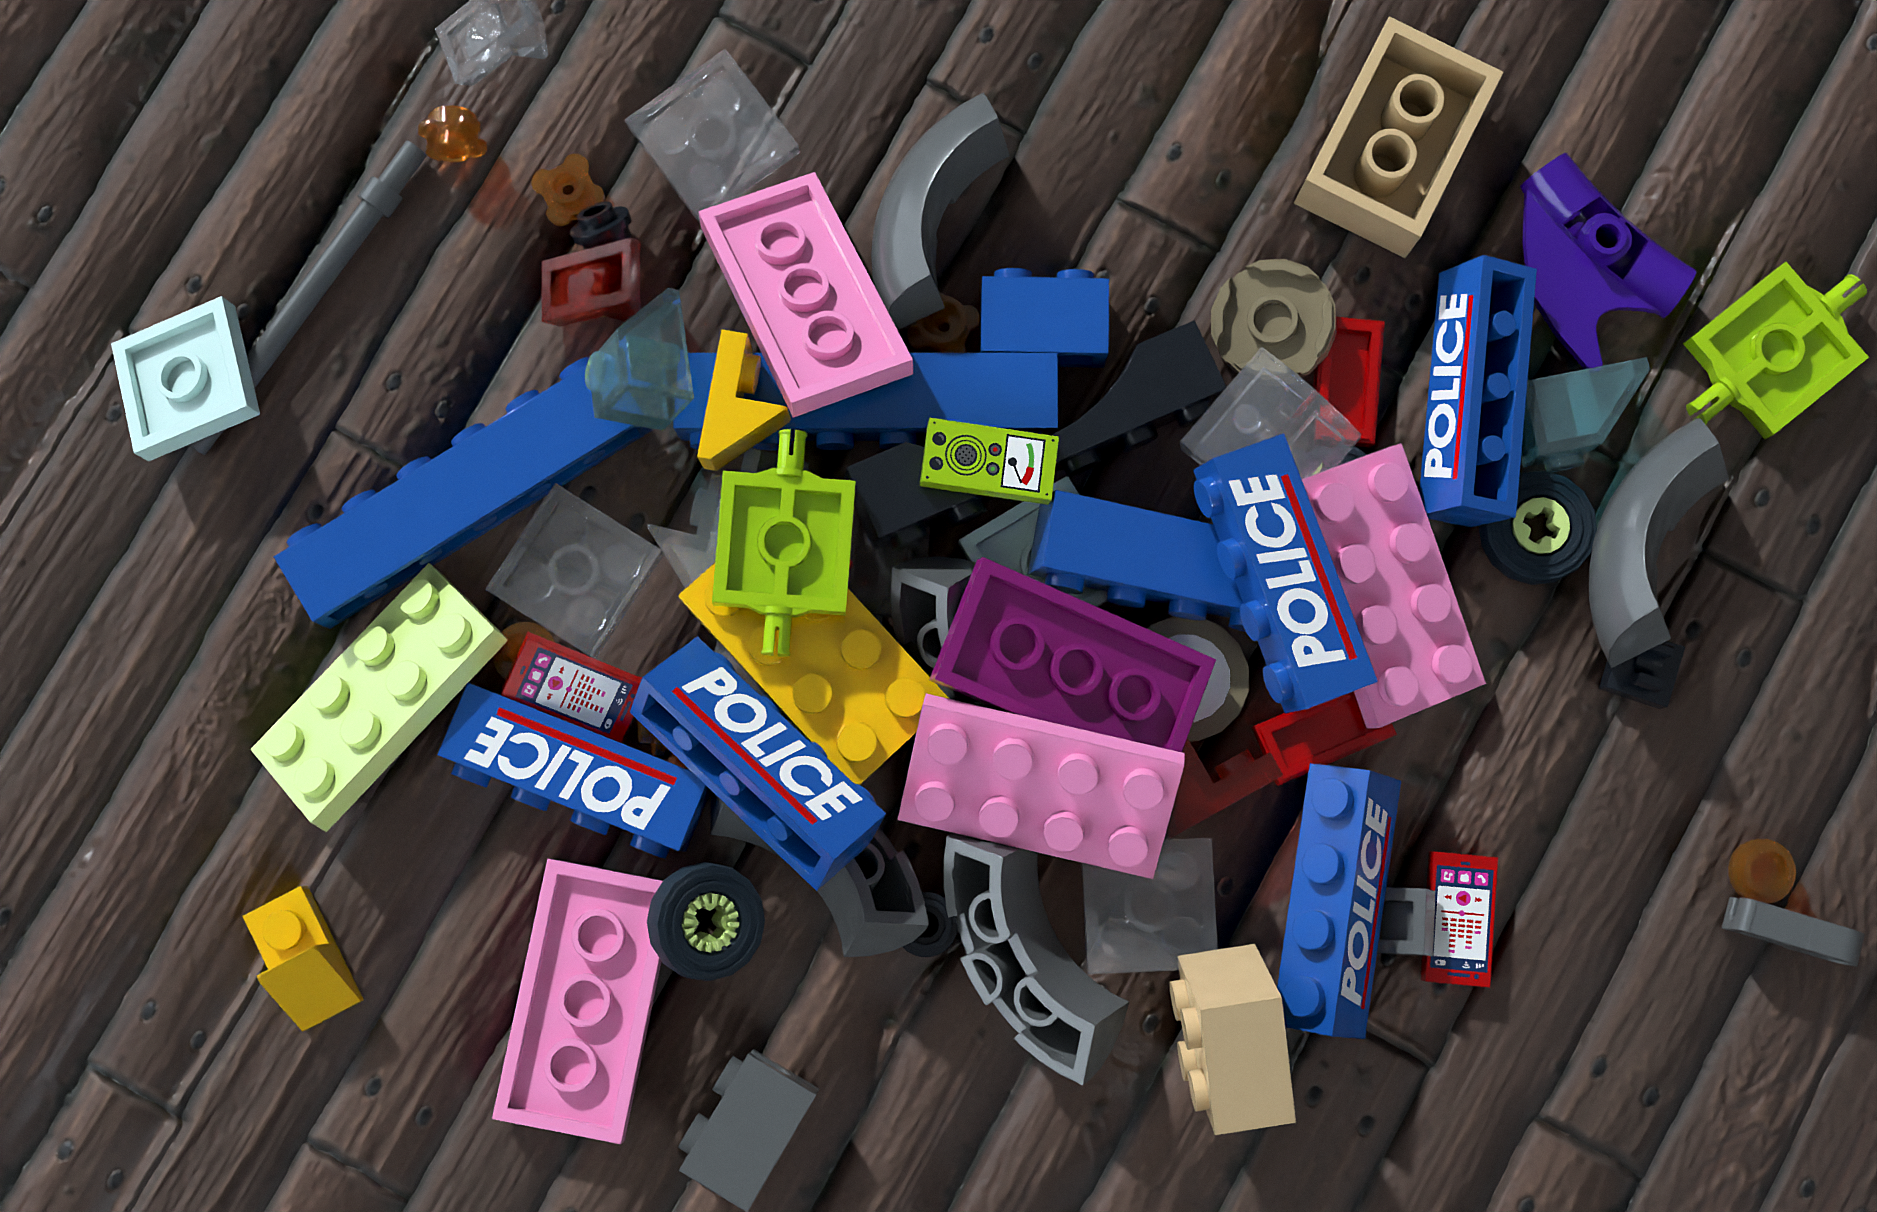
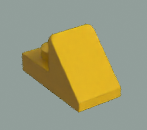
[697,329,791,471]
[242,886,364,1032]

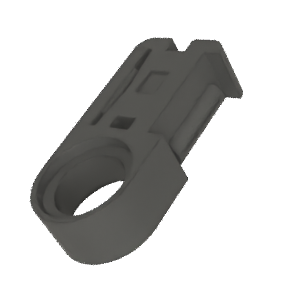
[1722,897,1865,967]

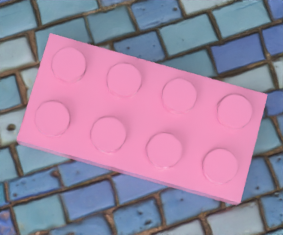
[698,172,913,418]
[1302,443,1486,728]
[897,694,1185,879]
[492,859,663,1144]

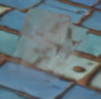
[435,0,548,86]
[647,474,722,589]

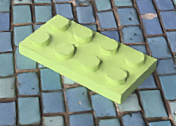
[250,563,508,832]

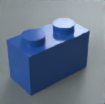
[980,268,1109,368]

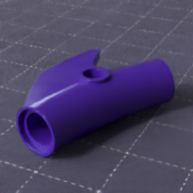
[1519,153,1696,374]

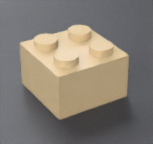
[1170,944,1296,1135]

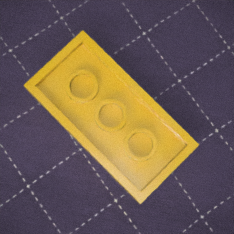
[678,563,950,785]

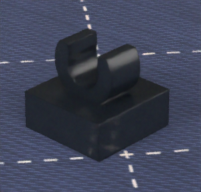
[1599,641,1685,709]

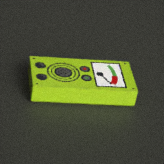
[920,418,1059,505]

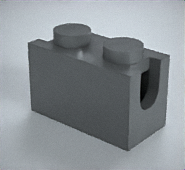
[678,1049,819,1212]

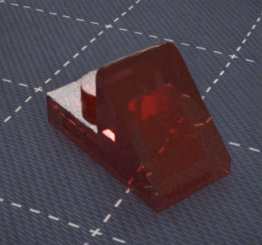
[542,238,641,327]
[1164,739,1283,839]

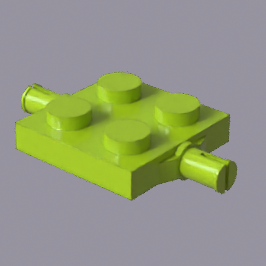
[1683,262,1869,439]
[712,429,856,657]

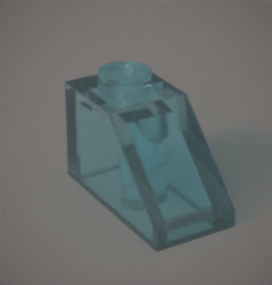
[585,288,694,431]
[1521,357,1650,472]

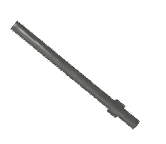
[189,140,427,456]

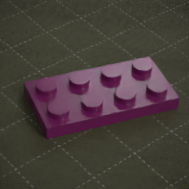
[929,557,1216,752]

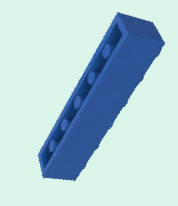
[673,353,1058,450]
[273,354,653,629]

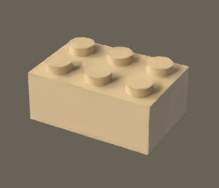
[1294,16,1503,258]

